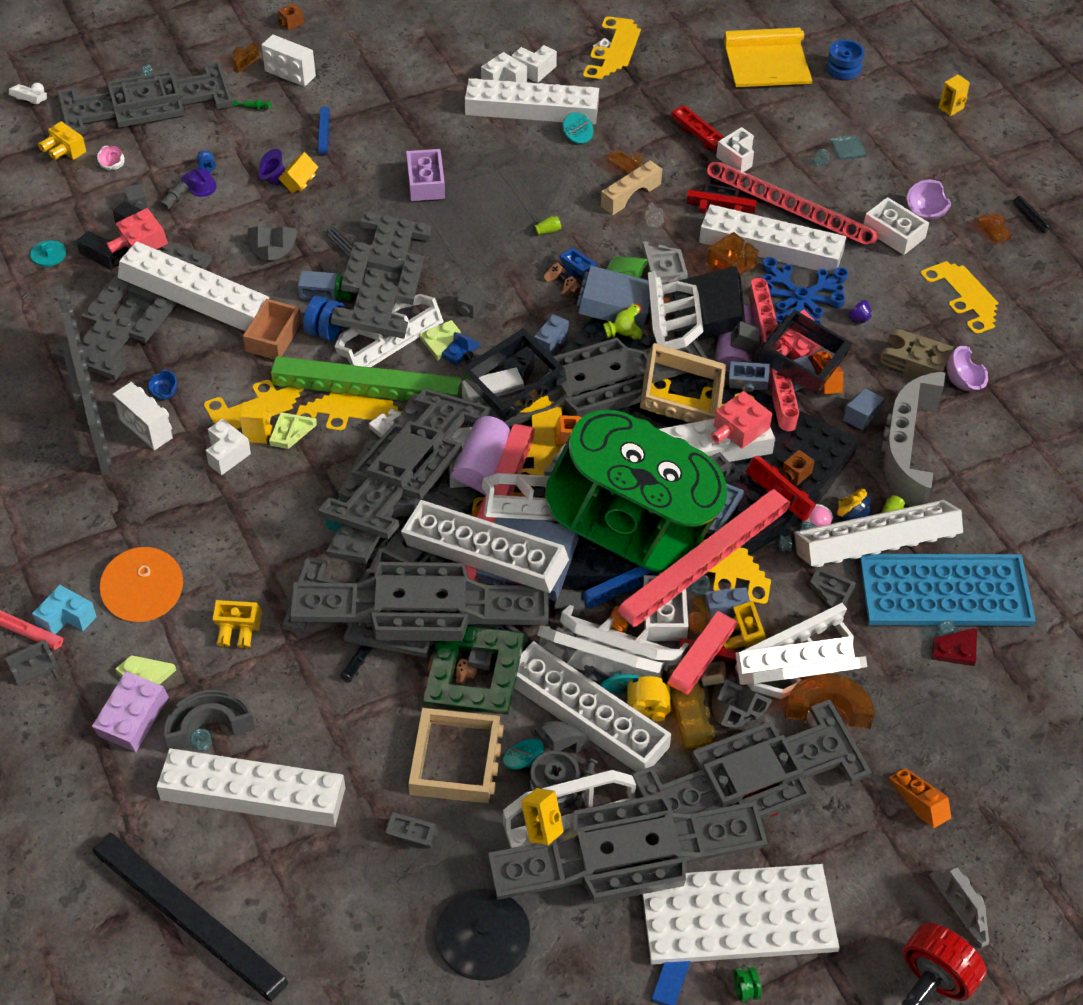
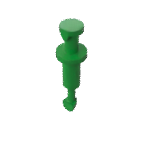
[233,99,272,110]

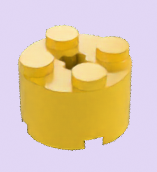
[627,676,670,722]

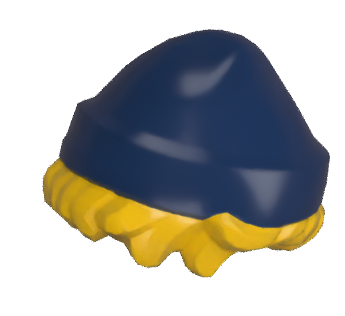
[837,489,871,521]

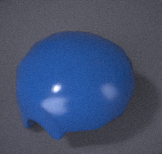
[148,369,177,400]

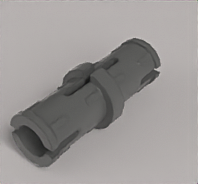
[159,181,188,211]

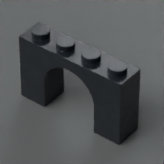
[76,201,156,270]

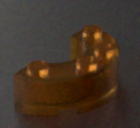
[784,673,875,729]

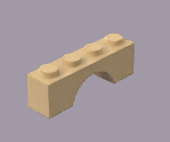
[601,161,662,215]

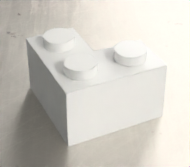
[512,45,557,83]
[481,52,527,82]
[716,127,754,172]
[206,419,251,475]

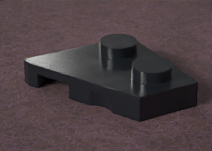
[704,175,740,197]

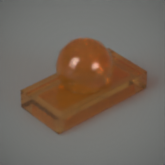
[232,42,259,73]
[977,213,1012,244]
[688,596,712,632]

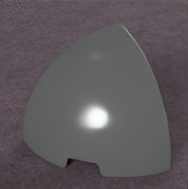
[247,226,297,260]
[712,679,772,728]
[532,721,591,754]

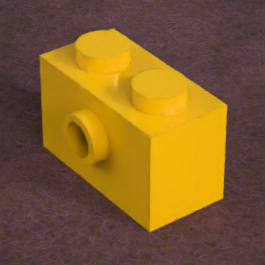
[939,75,970,116]
[278,152,318,193]
[240,402,273,444]
[521,788,564,845]

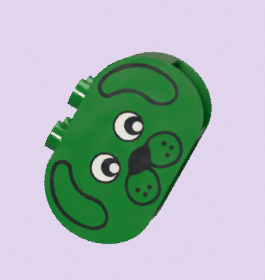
[545,410,727,572]

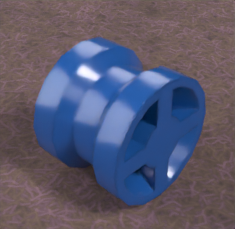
[196,151,216,172]

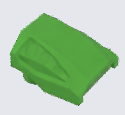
[606,256,647,278]

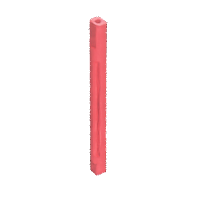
[0,610,63,650]

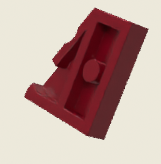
[932,628,977,666]

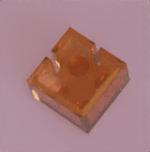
[707,232,759,276]

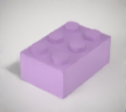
[406,149,445,201]
[92,671,169,752]

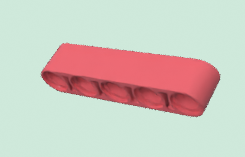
[668,611,737,695]

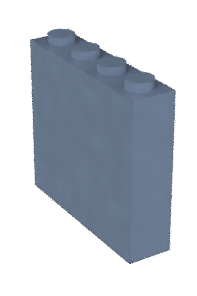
[577,266,650,330]
[476,517,579,601]

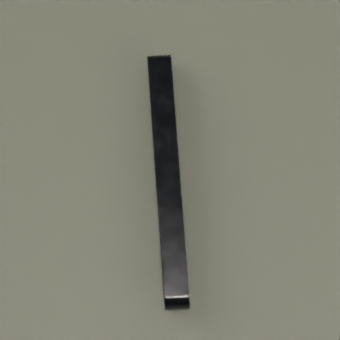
[92,832,288,1002]

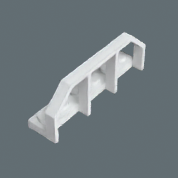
[648,271,703,349]
[335,294,443,367]
[482,473,556,521]
[735,603,854,699]
[560,605,689,673]
[537,625,666,678]
[735,636,867,685]
[503,770,636,848]

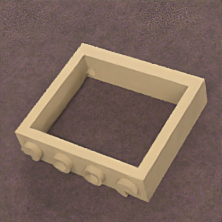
[640,343,726,423]
[409,708,504,804]

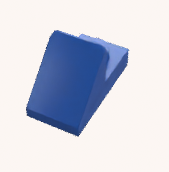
[560,248,597,278]
[442,332,480,366]

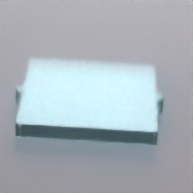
[831,135,866,160]

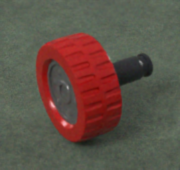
[902,923,986,1005]

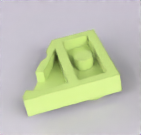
[420,320,461,361]
[269,412,317,449]
[116,655,176,685]

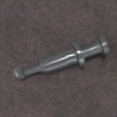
[575,758,598,809]

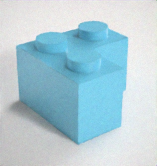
[32,585,97,634]

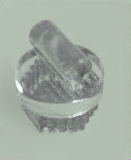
[645,202,665,228]

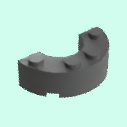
[164,690,255,750]

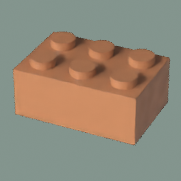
[243,299,302,359]

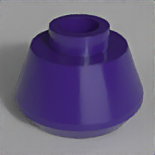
[848,300,872,323]

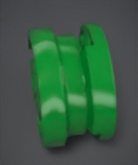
[335,274,353,300]
[733,965,761,1003]

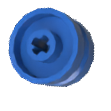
[826,39,865,80]
[303,296,344,341]

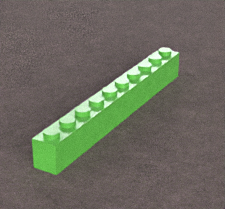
[271,356,462,401]

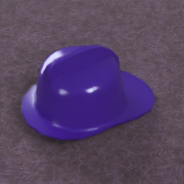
[259,149,285,185]
[181,168,216,196]

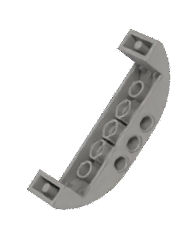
[881,372,945,507]

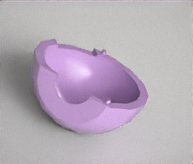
[907,179,951,221]
[946,346,988,391]

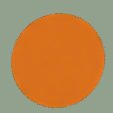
[100,547,183,622]

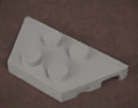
[643,241,688,285]
[929,867,989,948]

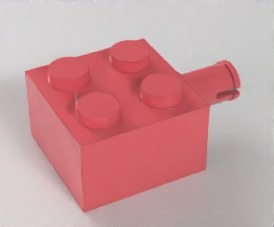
[106,208,168,253]
[781,309,822,360]
[710,391,772,449]

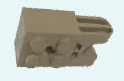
[880,329,954,379]

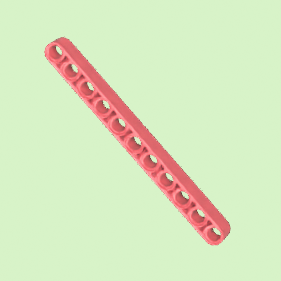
[707,162,879,244]
[749,278,799,431]
[447,424,535,596]
[618,489,790,627]

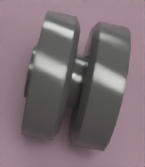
[530,750,580,808]

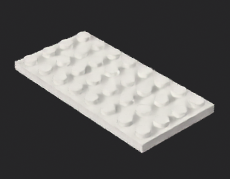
[642,864,839,964]

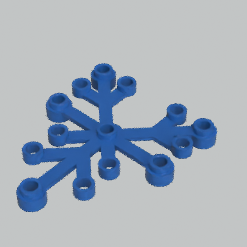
[762,257,848,325]

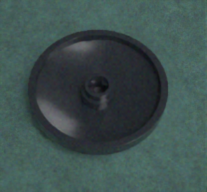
[436,889,530,981]

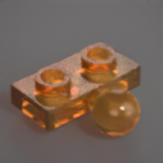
[608,150,644,174]

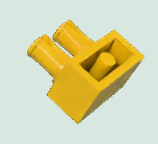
[38,121,86,160]
[213,600,262,649]
[724,601,766,650]

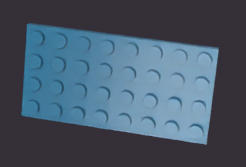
[859,554,1036,626]

